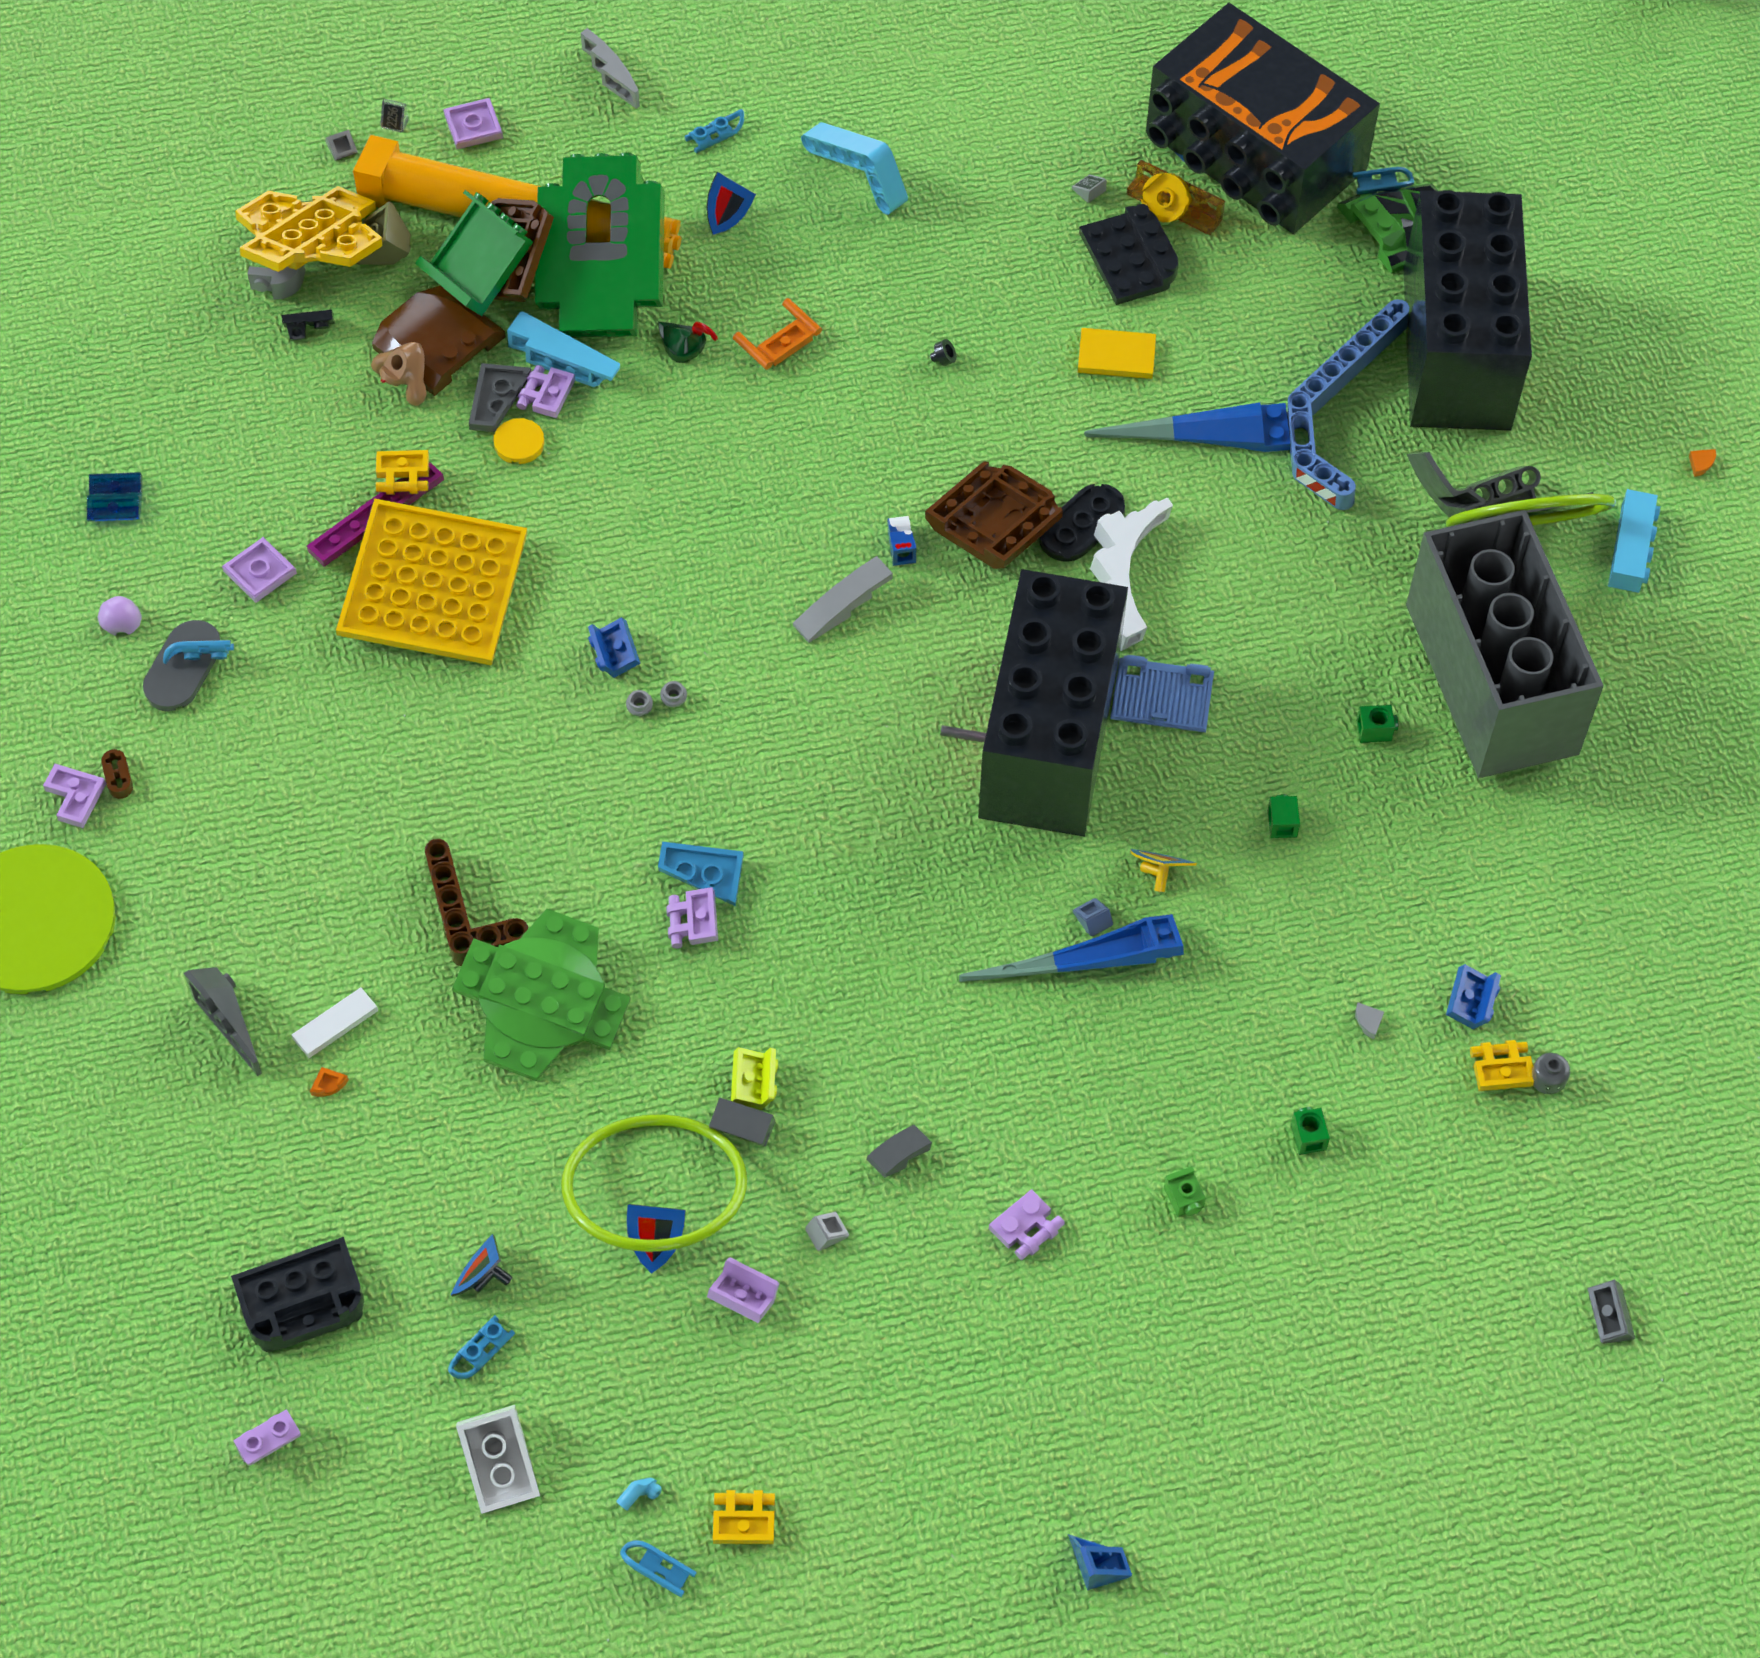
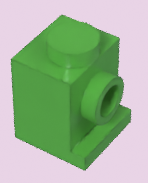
[1164,1166,1206,1217]

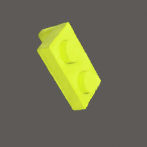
[731,1047,778,1110]

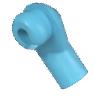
[616,1477,662,1511]

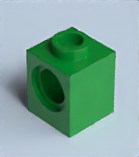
[1356,705,1399,743]
[1267,794,1300,838]
[1291,1107,1330,1155]

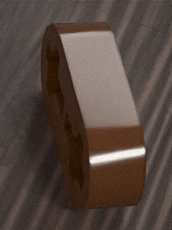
[101,749,133,799]

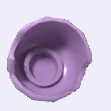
[97,596,142,636]

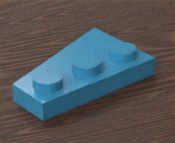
[658,842,744,906]

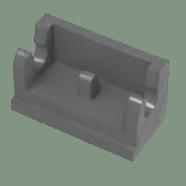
[709,1097,776,1147]

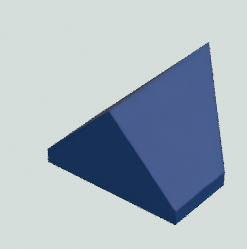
[1068,1534,1132,1590]

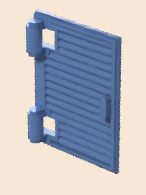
[1111,655,1214,733]

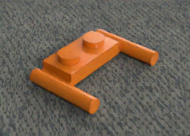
[733,298,822,370]

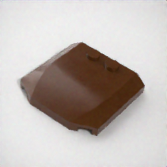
[492,198,554,302]
[372,285,506,396]
[925,461,1063,569]

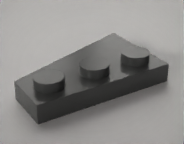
[469,363,531,432]

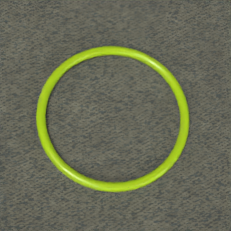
[1446,494,1616,527]
[561,1114,747,1252]

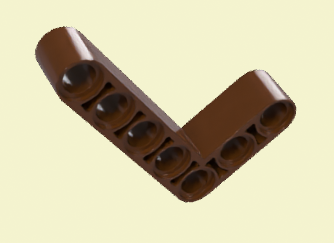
[425,839,528,966]

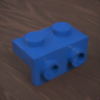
[588,617,641,678]
[1446,964,1501,1030]

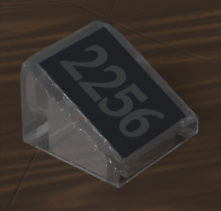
[380,99,409,133]

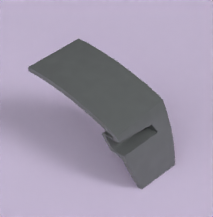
[1407,452,1593,518]

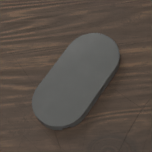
[143,620,220,711]

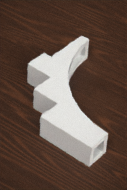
[1090,498,1173,651]

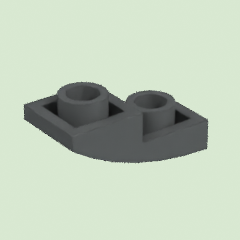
[867,1125,932,1178]

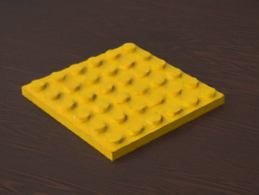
[336,499,527,665]

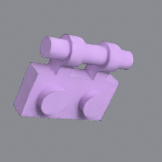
[516,365,575,418]
[666,887,718,949]
[989,1189,1065,1260]

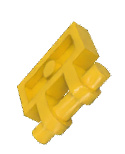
[376,450,429,495]
[1470,1040,1534,1091]
[713,1490,775,1544]

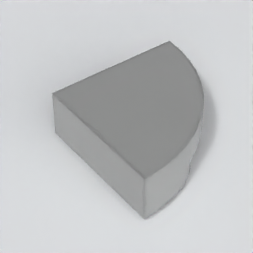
[1355,1002,1384,1039]

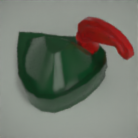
[658,321,718,363]

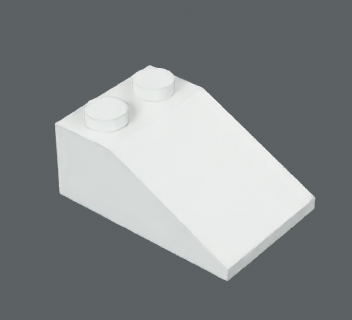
[456,1405,540,1514]

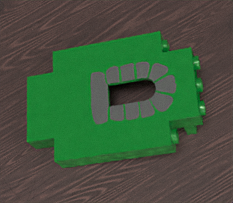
[535,152,665,338]

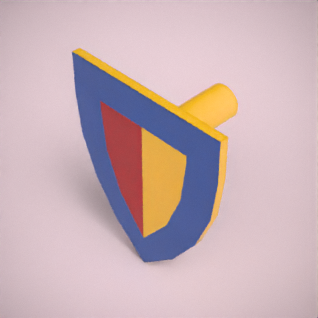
[1130,849,1197,892]

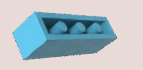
[1608,489,1660,593]

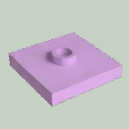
[443,98,503,150]
[222,537,297,603]

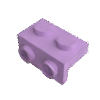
[707,1257,779,1323]
[233,1409,301,1466]

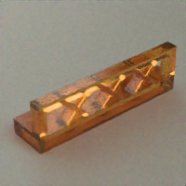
[1127,160,1225,236]

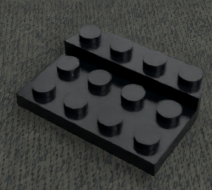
[1079,204,1178,305]
[231,1237,364,1352]

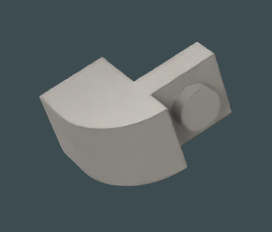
[247,265,305,299]

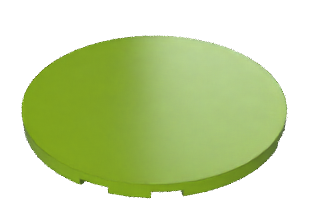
[0,844,116,994]

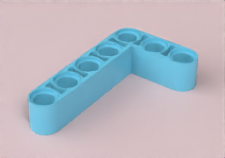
[801,122,908,215]

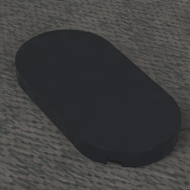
[1040,484,1125,562]

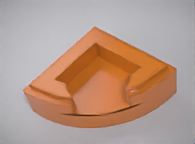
[1689,449,1716,477]
[310,1067,349,1097]

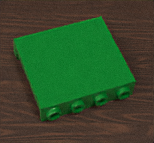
[415,190,533,316]

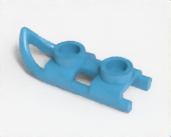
[684,109,744,153]
[1352,167,1414,194]
[163,640,234,664]
[448,1315,515,1379]
[620,1540,697,1598]

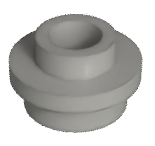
[660,681,687,707]
[626,690,653,716]

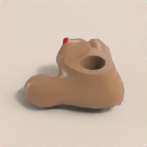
[371,342,427,406]

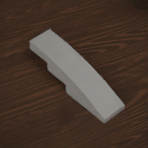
[581,28,640,109]
[793,556,893,643]

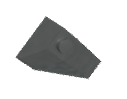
[184,967,262,1076]

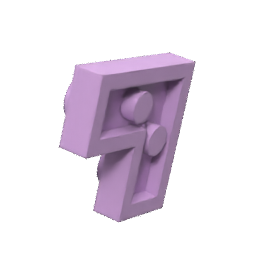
[43,764,106,828]

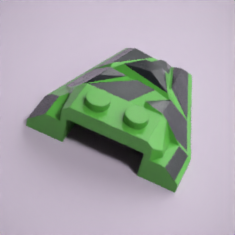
[1337,183,1438,274]

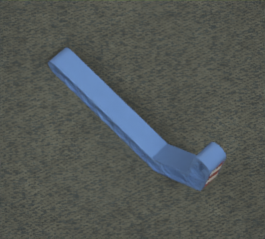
[1287,299,1410,510]

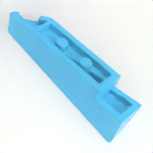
[507,311,620,387]

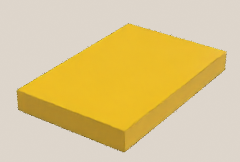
[1077,328,1156,379]

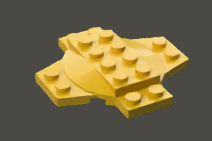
[235,186,383,272]

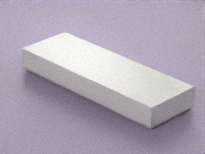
[292,987,378,1058]

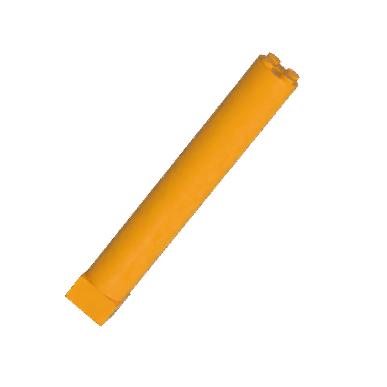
[353,135,682,269]

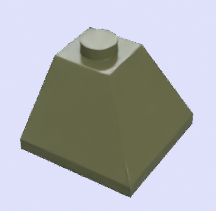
[357,202,411,265]

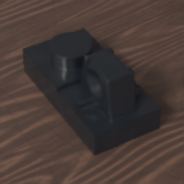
[281,310,335,341]

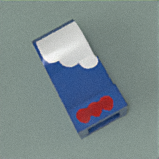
[887,516,916,566]

